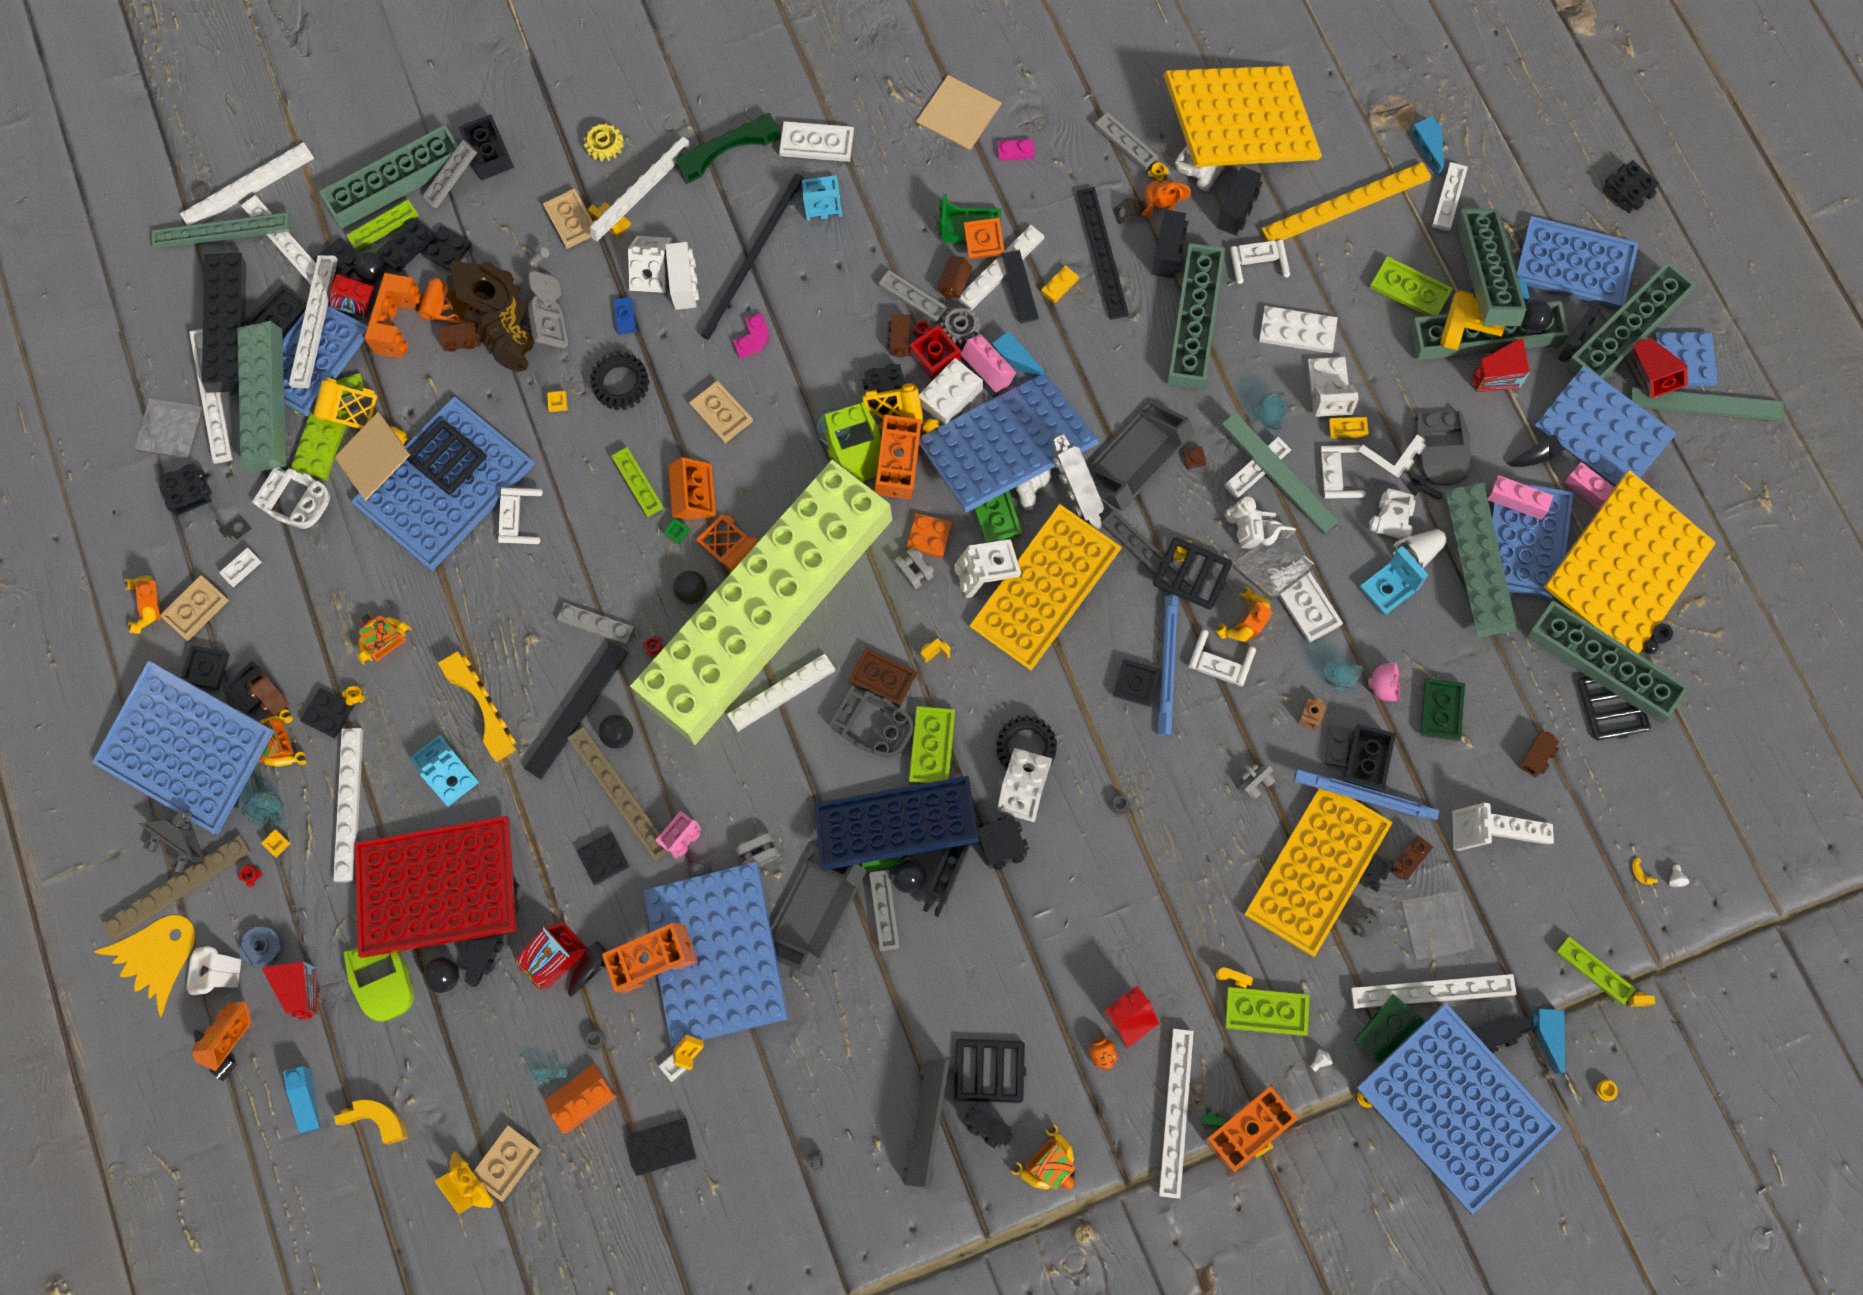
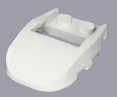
[252,467,330,529]

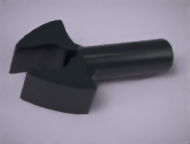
[1407,476,1443,500]

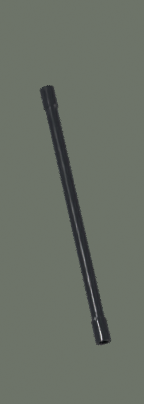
[700,174,804,340]

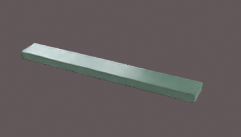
[152,212,291,249]
[1630,387,1784,421]
[1221,412,1339,535]

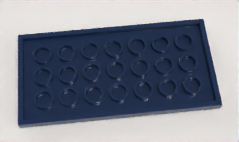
[815,776,979,871]

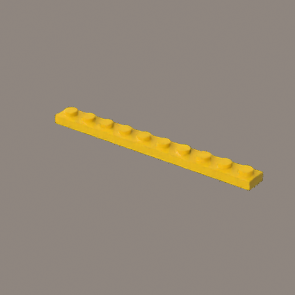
[1261,162,1431,242]

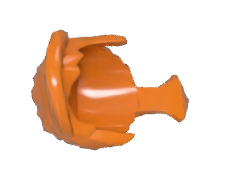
[1141,180,1191,218]

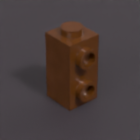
[937,257,972,299]
[887,314,911,358]
[439,322,483,352]
[246,671,290,716]
[1518,731,1559,777]
[1391,834,1433,881]

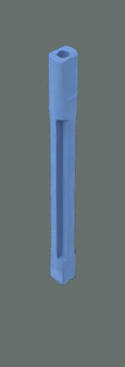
[1158,595,1178,737]
[1293,768,1439,821]

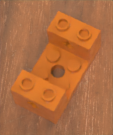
[364,273,423,359]
[875,415,922,500]
[602,923,698,993]
[1204,1086,1298,1174]

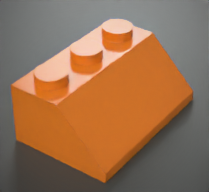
[669,457,716,520]
[192,1001,251,1071]
[544,1063,617,1134]

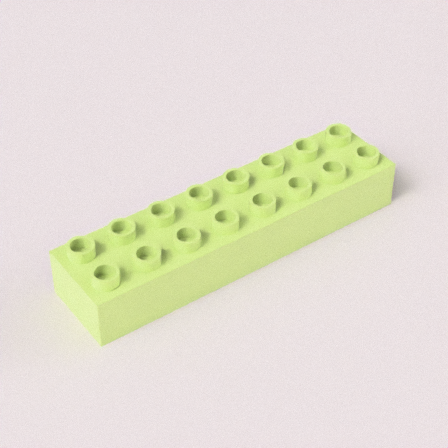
[630,460,892,745]

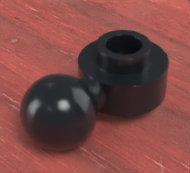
[1642,623,1673,654]

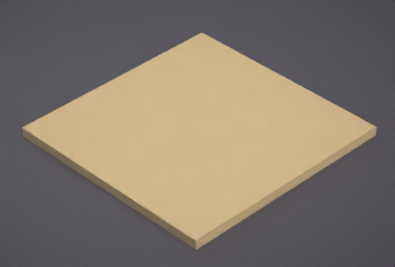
[916,75,1002,151]
[335,412,410,500]

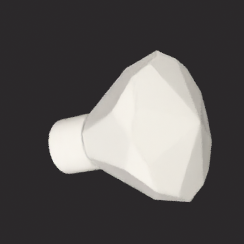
[1669,865,1690,888]
[1310,1049,1333,1072]

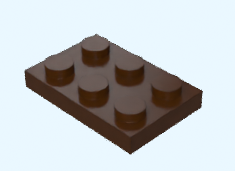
[848,648,917,707]

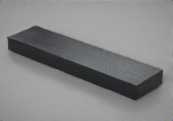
[1001,250,1039,323]

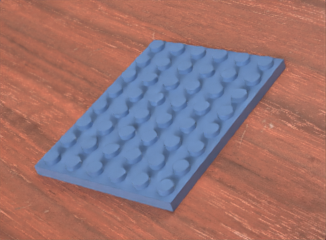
[919,373,1099,512]
[351,396,535,571]
[92,660,275,834]
[643,862,789,1048]
[1356,1003,1562,1215]

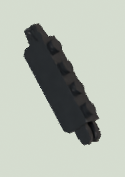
[923,813,977,917]
[463,882,520,987]
[1472,1015,1532,1053]

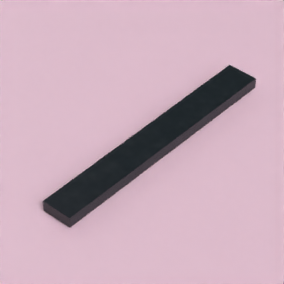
[1077,187,1129,320]
[524,642,628,780]

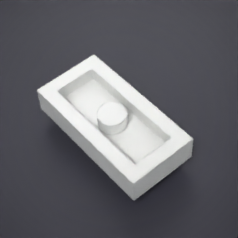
[219,547,262,587]

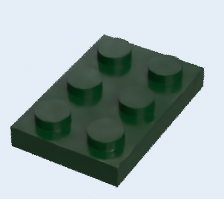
[1420,678,1465,741]
[1353,994,1425,1063]

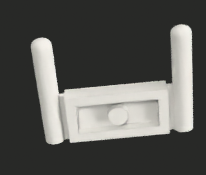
[1230,240,1290,284]
[1320,445,1366,499]
[498,487,543,544]
[1188,629,1256,687]

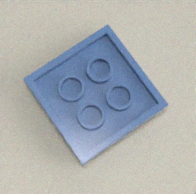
[1654,332,1718,386]

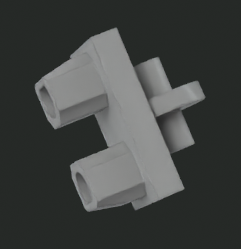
[1238,764,1276,799]

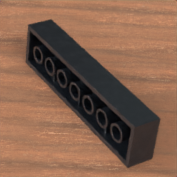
[202,253,246,393]

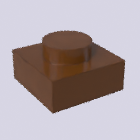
[1183,446,1206,469]

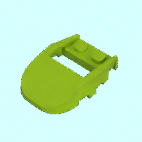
[821,402,881,482]
[344,947,414,1022]

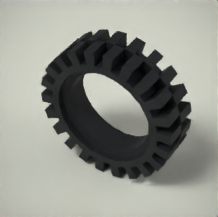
[590,351,649,410]
[996,715,1057,772]

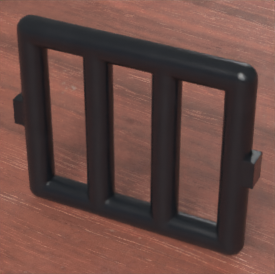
[406,420,487,495]
[1153,537,1232,610]
[1577,677,1651,741]
[953,1039,1026,1103]

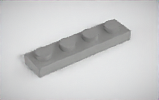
[1095,112,1159,171]
[422,140,477,209]
[878,270,948,324]
[557,603,635,646]
[869,870,900,952]

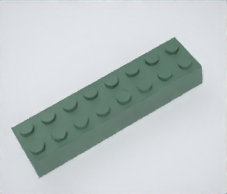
[319,125,458,229]
[1457,209,1526,326]
[1167,243,1225,390]
[1566,261,1697,380]
[1410,301,1569,361]
[237,321,286,473]
[1445,482,1516,638]
[1527,600,1690,724]

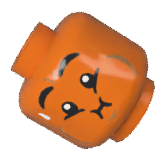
[1089,1037,1118,1070]

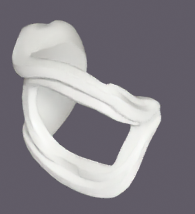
[1261,519,1296,546]

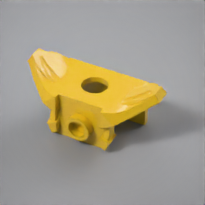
[435,1151,494,1215]

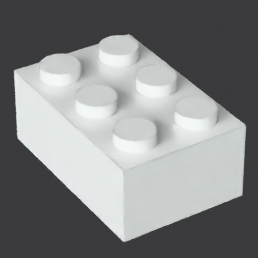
[665,242,699,310]
[919,358,983,425]

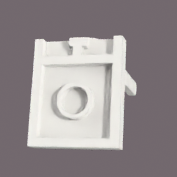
[1452,803,1554,851]

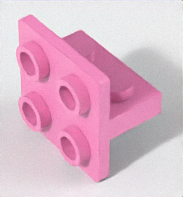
[655,811,701,859]

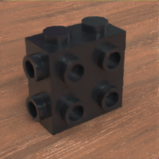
[1603,160,1659,214]
[862,364,905,412]
[159,463,212,516]
[977,815,1029,870]
[965,1104,1013,1149]

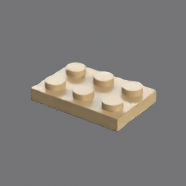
[543,188,593,249]
[689,380,753,444]
[160,575,229,641]
[473,1125,541,1202]

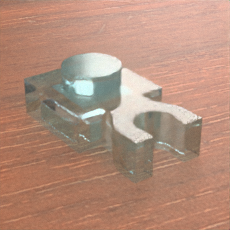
[531,1069,569,1084]

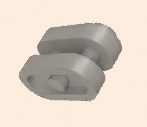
[893,548,934,590]
[735,831,781,867]

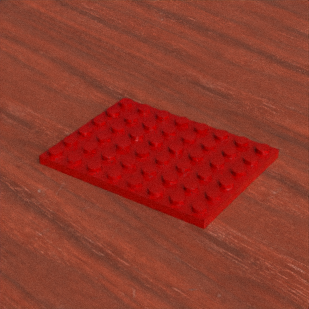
[355,816,516,958]

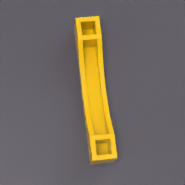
[438,651,516,762]

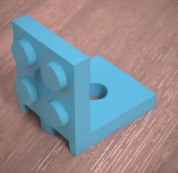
[802,175,842,221]
[1359,546,1428,616]
[410,734,479,807]

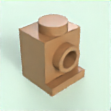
[1298,698,1326,731]

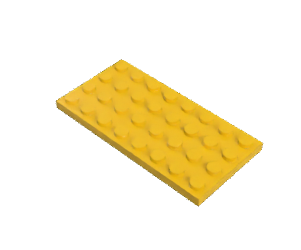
[969,504,1122,671]
[1244,789,1393,958]

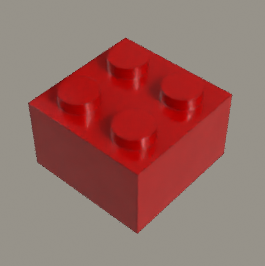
[909,324,961,381]

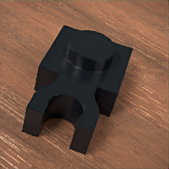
[1363,854,1393,892]

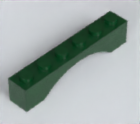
[675,113,781,184]

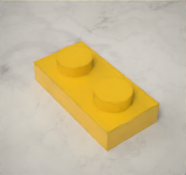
[1041,265,1079,304]
[1328,417,1369,438]

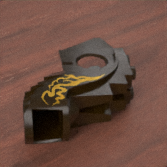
[446,261,534,372]

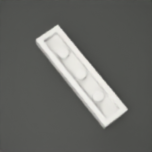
[1432,162,1468,232]
[1224,437,1291,500]

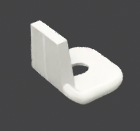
[187,946,241,995]

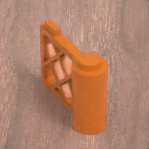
[418,278,481,325]
[696,514,759,573]

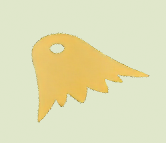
[94,915,195,1017]

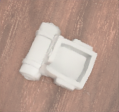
[1175,145,1226,192]
[1015,469,1051,510]
[1369,489,1415,540]
[1224,496,1276,549]

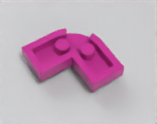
[733,313,769,358]

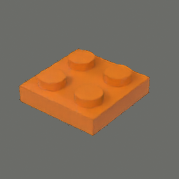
[964,218,1005,260]
[906,513,952,559]

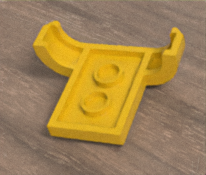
[1440,290,1505,350]

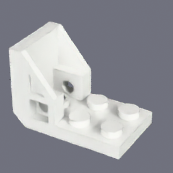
[1307,357,1359,417]

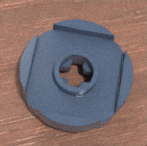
[240,926,283,967]

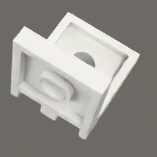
[628,236,672,293]
[1359,434,1426,478]
[954,539,1021,598]
[997,748,1052,823]

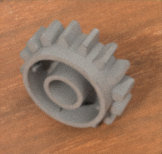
[941,307,981,347]

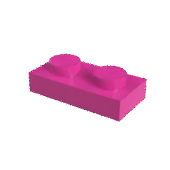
[998,139,1034,161]

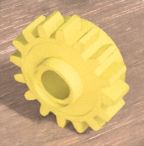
[584,123,624,162]

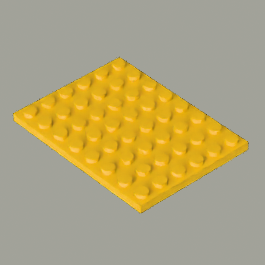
[1163,66,1322,167]
[1544,470,1716,654]

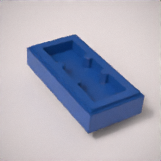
[614,297,636,335]

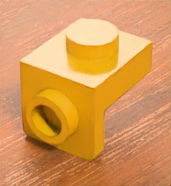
[920,638,951,663]
[673,1035,704,1070]

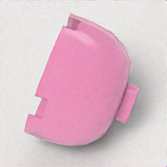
[1368,663,1400,702]

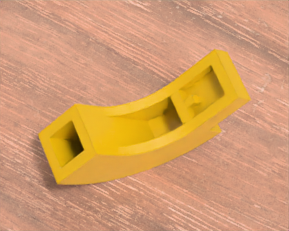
[334,1100,408,1145]

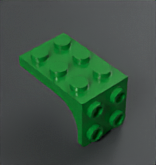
[938,194,1001,243]

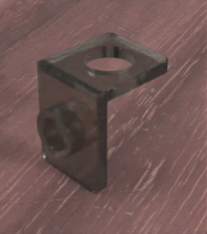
[1113,198,1146,224]
[216,515,251,542]

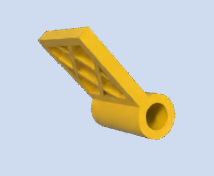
[313,378,377,429]
[863,383,924,431]

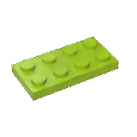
[1370,256,1453,316]
[290,407,349,481]
[909,706,955,784]
[1225,987,1310,1037]

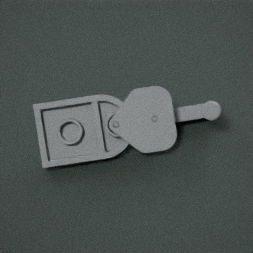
[527,247,568,349]

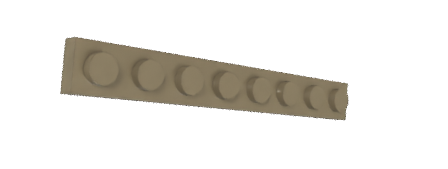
[568,727,668,862]
[101,835,251,941]

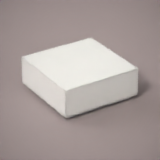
[659,1053,687,1082]

